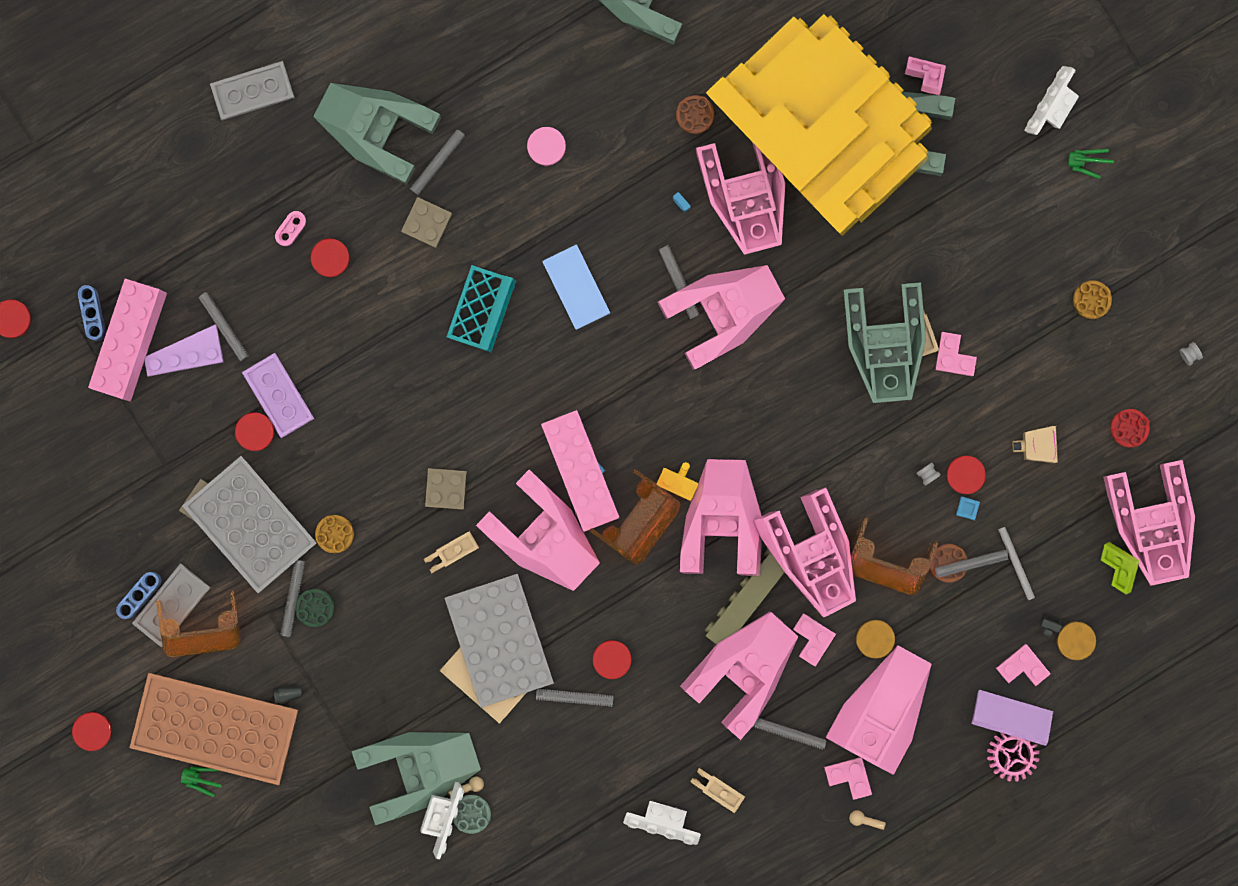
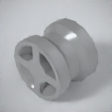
[1179,342,1203,366]
[916,463,940,485]

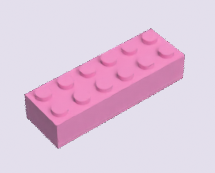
[88,279,167,402]
[541,410,620,532]

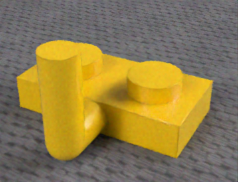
[656,462,699,501]

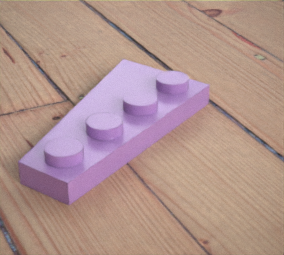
[145,324,224,377]

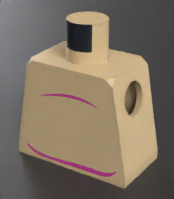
[1012,426,1058,463]

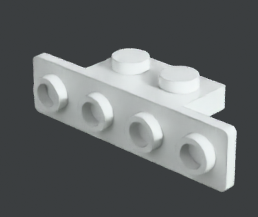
[1025,66,1079,135]
[420,782,464,859]
[623,801,701,845]

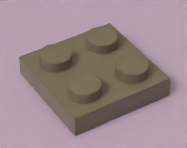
[401,197,452,248]
[425,468,467,510]

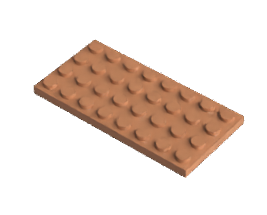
[130,673,298,785]

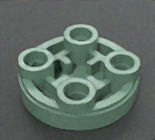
[453,795,491,834]

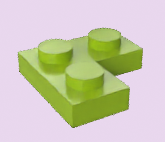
[1101,542,1139,594]

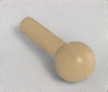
[448,776,484,797]
[849,810,886,830]

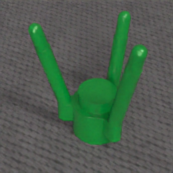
[1068,149,1114,179]
[181,766,222,797]

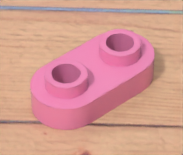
[275,211,306,246]

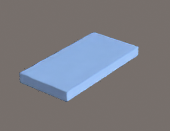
[542,244,610,330]

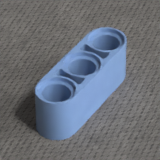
[78,285,106,341]
[116,572,162,619]

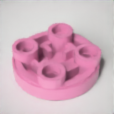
[527,127,566,166]

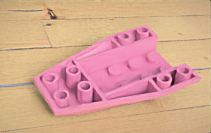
[826,645,932,775]

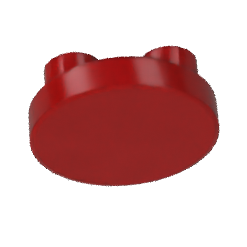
[311,239,350,278]
[0,300,31,338]
[1110,409,1150,448]
[235,413,274,451]
[947,456,986,494]
[593,640,631,679]
[72,712,112,751]

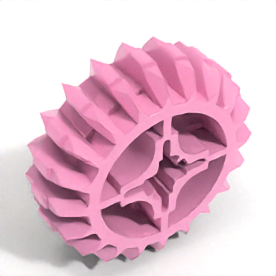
[987,732,1039,781]

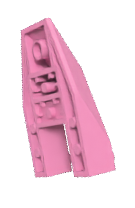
[696,142,785,255]
[657,265,785,370]
[680,459,762,576]
[1103,460,1195,585]
[476,470,600,591]
[753,488,856,617]
[680,612,798,740]

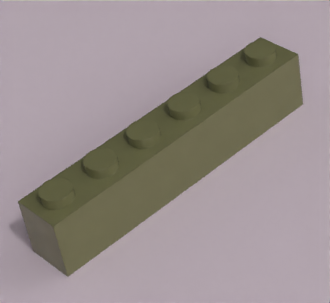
[705,549,784,645]

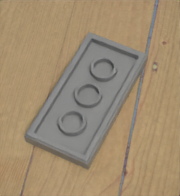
[210,61,295,121]
[132,563,211,647]

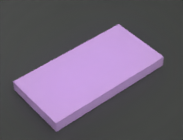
[242,353,314,438]
[972,690,1053,746]

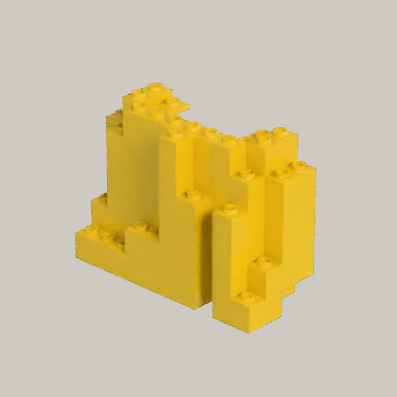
[706,14,932,236]

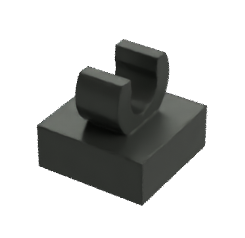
[1041,613,1062,637]

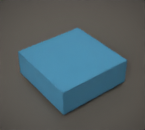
[673,192,691,213]
[956,497,980,520]

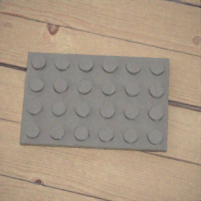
[182,456,316,593]
[445,574,554,708]

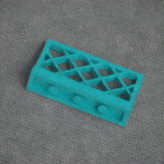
[447,265,516,353]

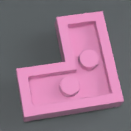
[905,57,946,95]
[935,332,977,376]
[793,613,836,666]
[996,644,1050,686]
[824,757,872,800]

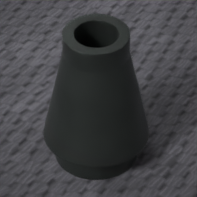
[273,686,302,705]

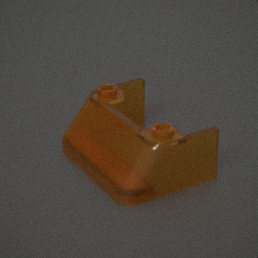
[590,469,680,564]
[850,518,938,595]
[156,591,240,657]

